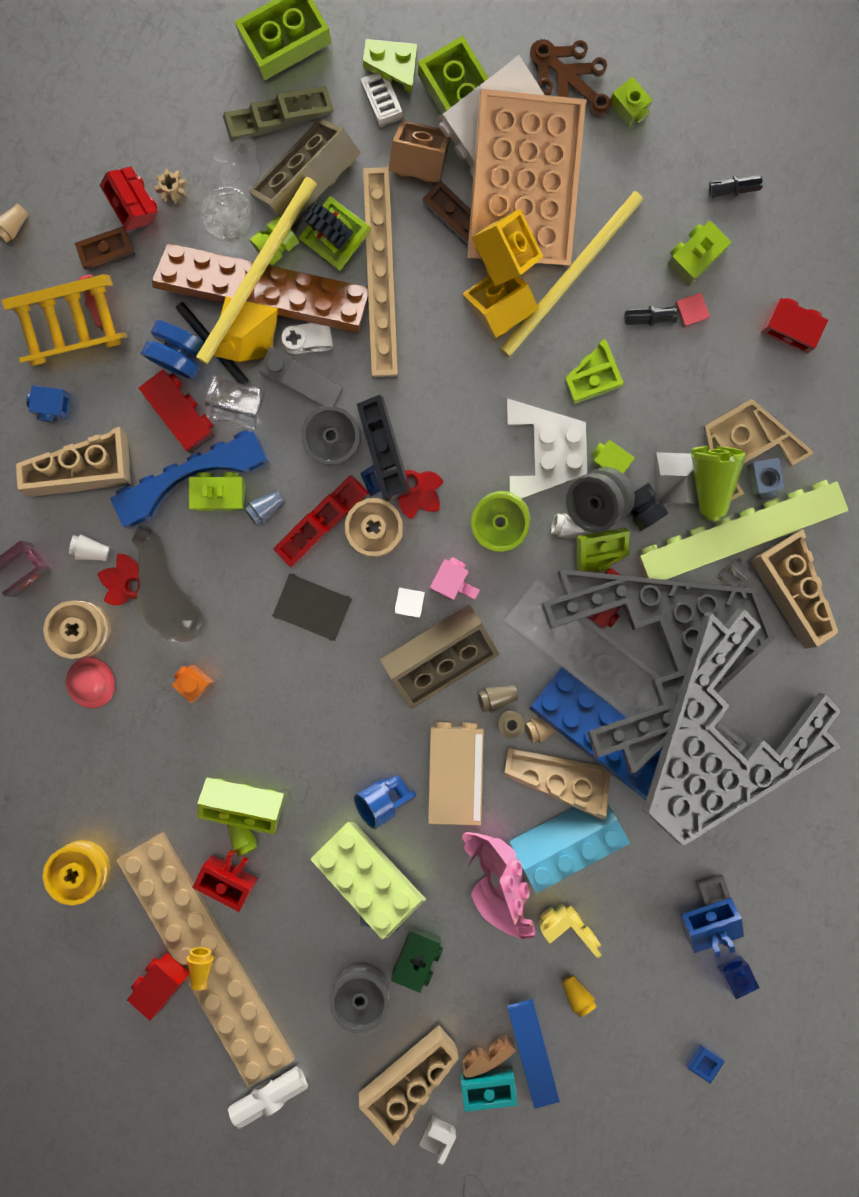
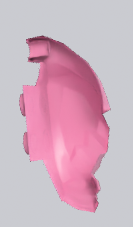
[462,832,536,939]

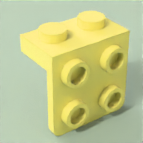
[538,902,602,959]

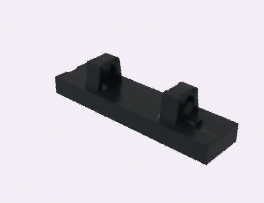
[357,395,411,502]

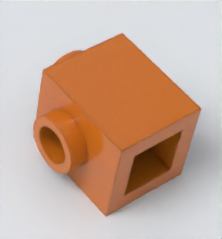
[171,665,214,703]

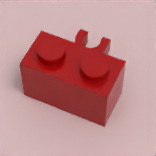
[192,850,258,912]

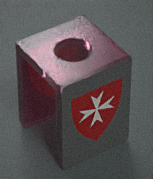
[0,540,51,597]

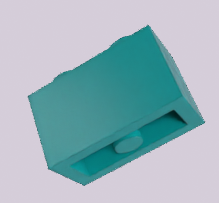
[460,1067,518,1112]

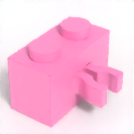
[430,557,480,601]

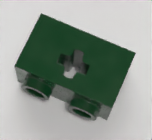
[391,925,443,993]

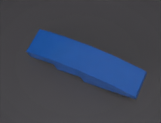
[507,999,560,1109]

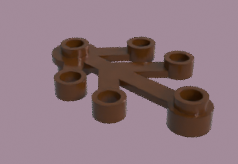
[530,39,611,118]

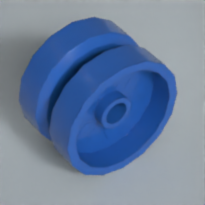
[140,320,205,380]

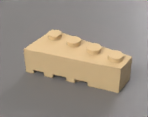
[749,529,839,649]

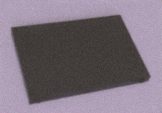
[272,573,352,641]

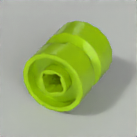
[249,216,299,267]

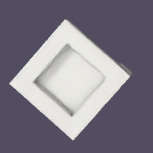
[419,1115,456,1166]

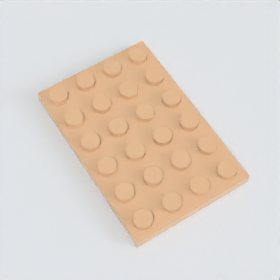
[467,89,586,266]

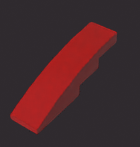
[273,475,370,568]

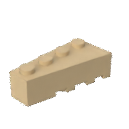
[16,427,132,497]
[359,1025,459,1146]

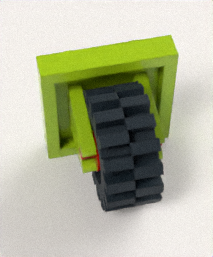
[298,196,371,271]

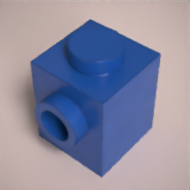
[26,385,71,422]

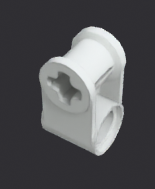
[282,322,333,355]

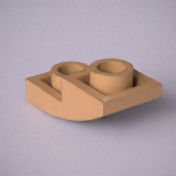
[462,1035,516,1078]

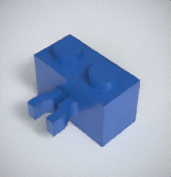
[681,898,744,958]

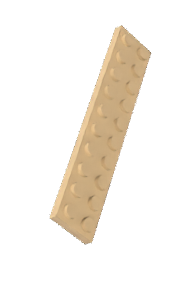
[116,832,295,1088]

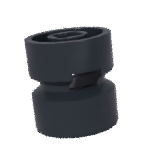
[630,483,669,532]

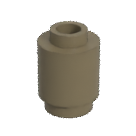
[497,710,525,738]

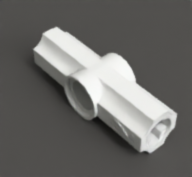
[228,1066,308,1129]

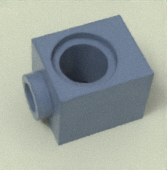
[747,458,785,499]

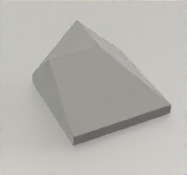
[654,452,699,506]

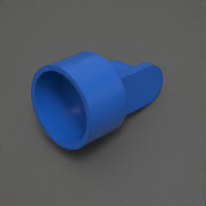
[354,776,417,829]

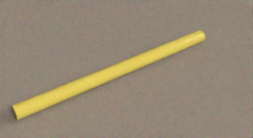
[196,177,317,365]
[500,191,644,357]

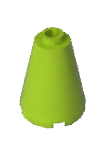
[691,446,746,521]

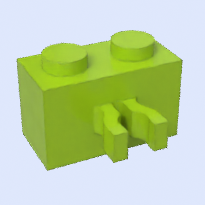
[667,220,732,286]
[189,472,246,511]

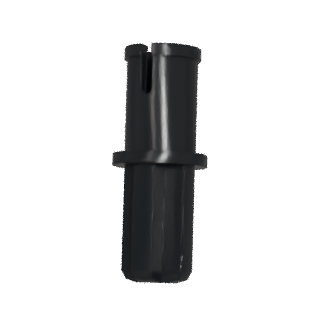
[709,175,763,199]
[624,305,677,326]

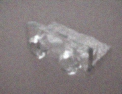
[204,377,265,429]

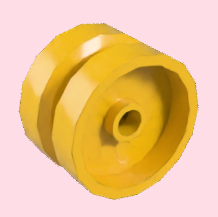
[42,840,111,906]

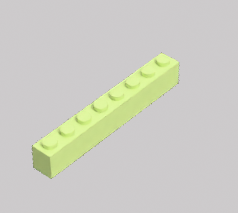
[636,480,849,580]

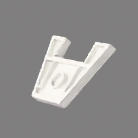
[506,399,587,499]

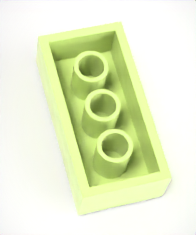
[310,822,426,939]

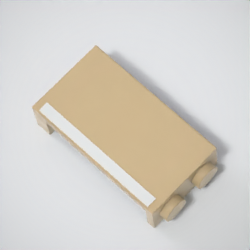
[428,722,484,825]

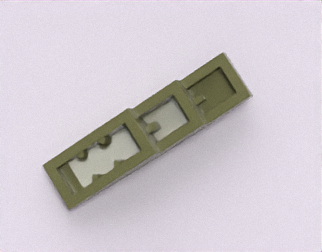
[223,86,334,142]

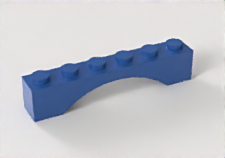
[110,430,270,529]

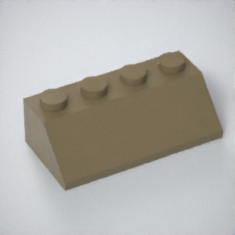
[249,118,361,224]
[380,604,500,709]

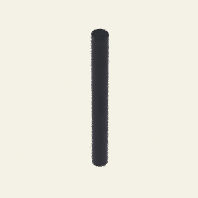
[175,302,250,388]

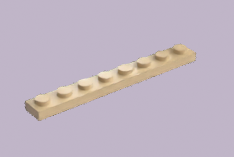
[363,167,398,378]

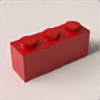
[138,369,215,454]

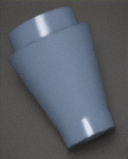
[244,490,285,526]

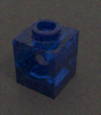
[717,956,760,999]

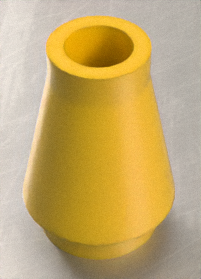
[187,947,214,991]
[561,975,597,1018]

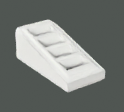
[360,73,403,128]

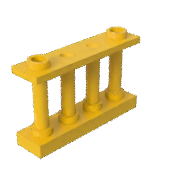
[2,274,128,366]

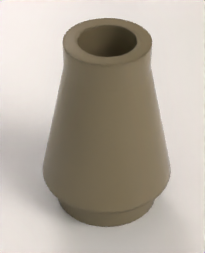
[478,685,518,713]

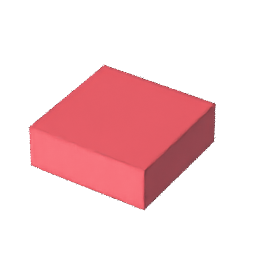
[675,293,710,327]

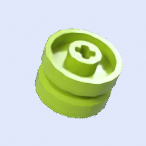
[471,490,531,552]

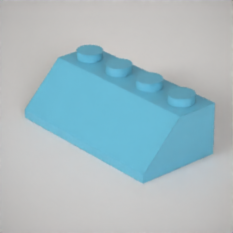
[509,804,630,894]

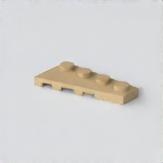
[503,748,611,820]

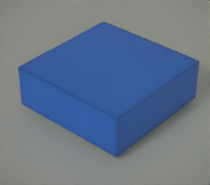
[687,1045,725,1084]

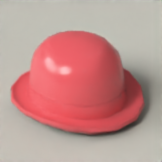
[66,657,115,709]

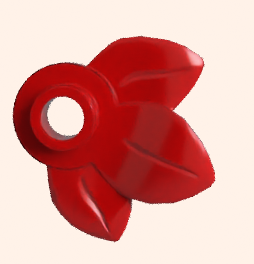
[398,470,444,519]
[97,553,148,606]

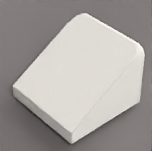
[394,588,425,618]

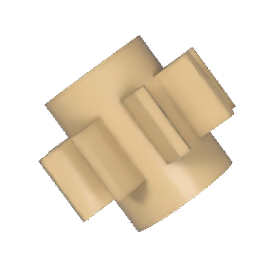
[154,168,188,204]

